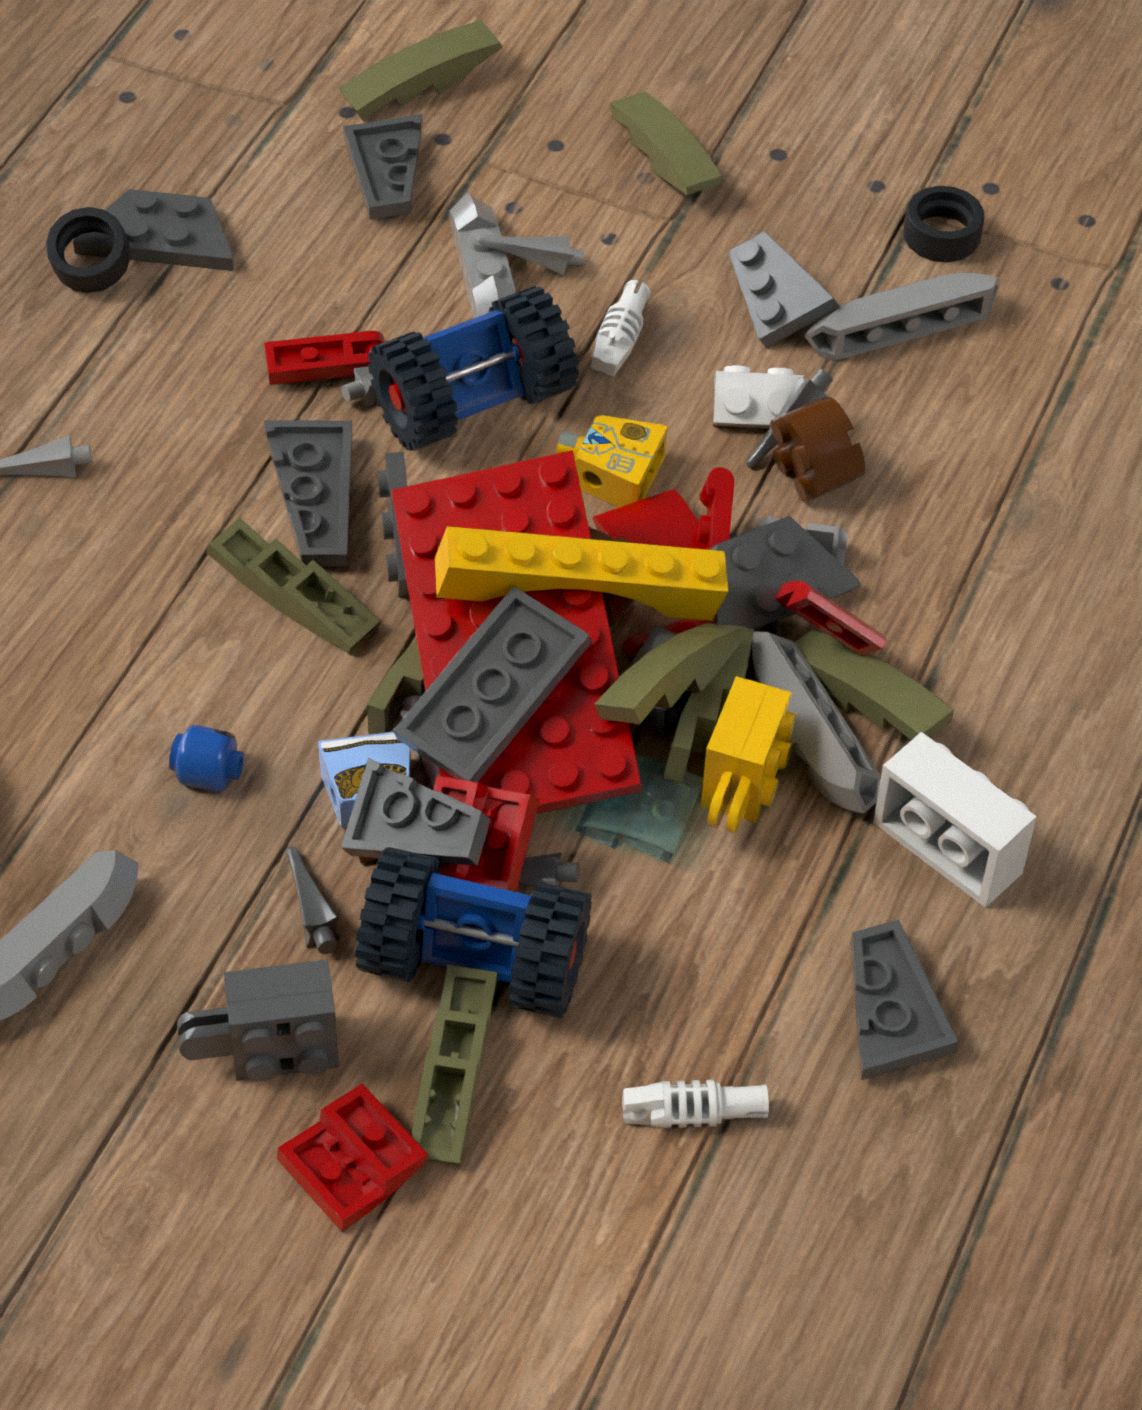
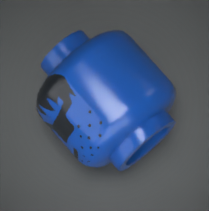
[169,725,244,792]

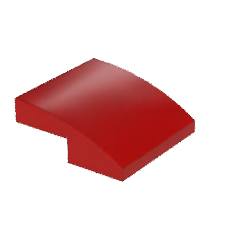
[593,488,704,549]
[774,580,887,656]
[433,776,540,892]
[277,1083,428,1232]

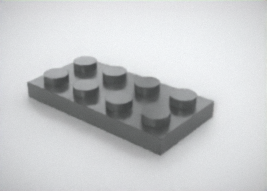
[393,586,592,782]

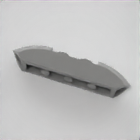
[449,192,516,318]
[805,273,1000,361]
[750,631,881,813]
[0,850,138,1021]

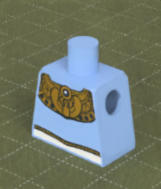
[318,732,411,829]

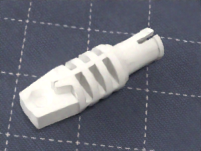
[590,280,651,376]
[622,1080,769,1128]

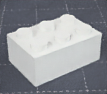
[873,732,1037,908]

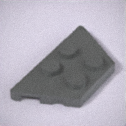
[73,189,234,271]
[709,516,861,631]

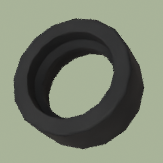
[904,186,984,262]
[46,207,131,293]

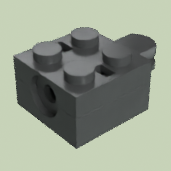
[177,959,339,1081]

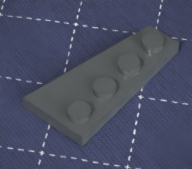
[263,420,353,567]

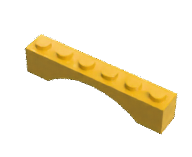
[435,526,728,621]

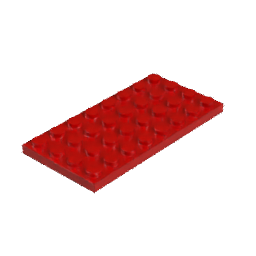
[391,450,643,814]

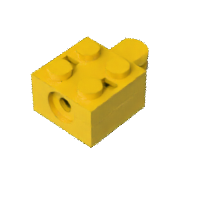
[701,676,796,834]

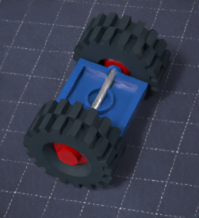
[368,286,579,451]
[355,847,592,1019]

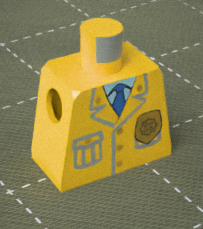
[556,415,668,507]

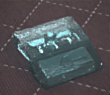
[575,756,703,863]

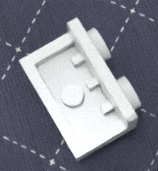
[713,365,804,429]

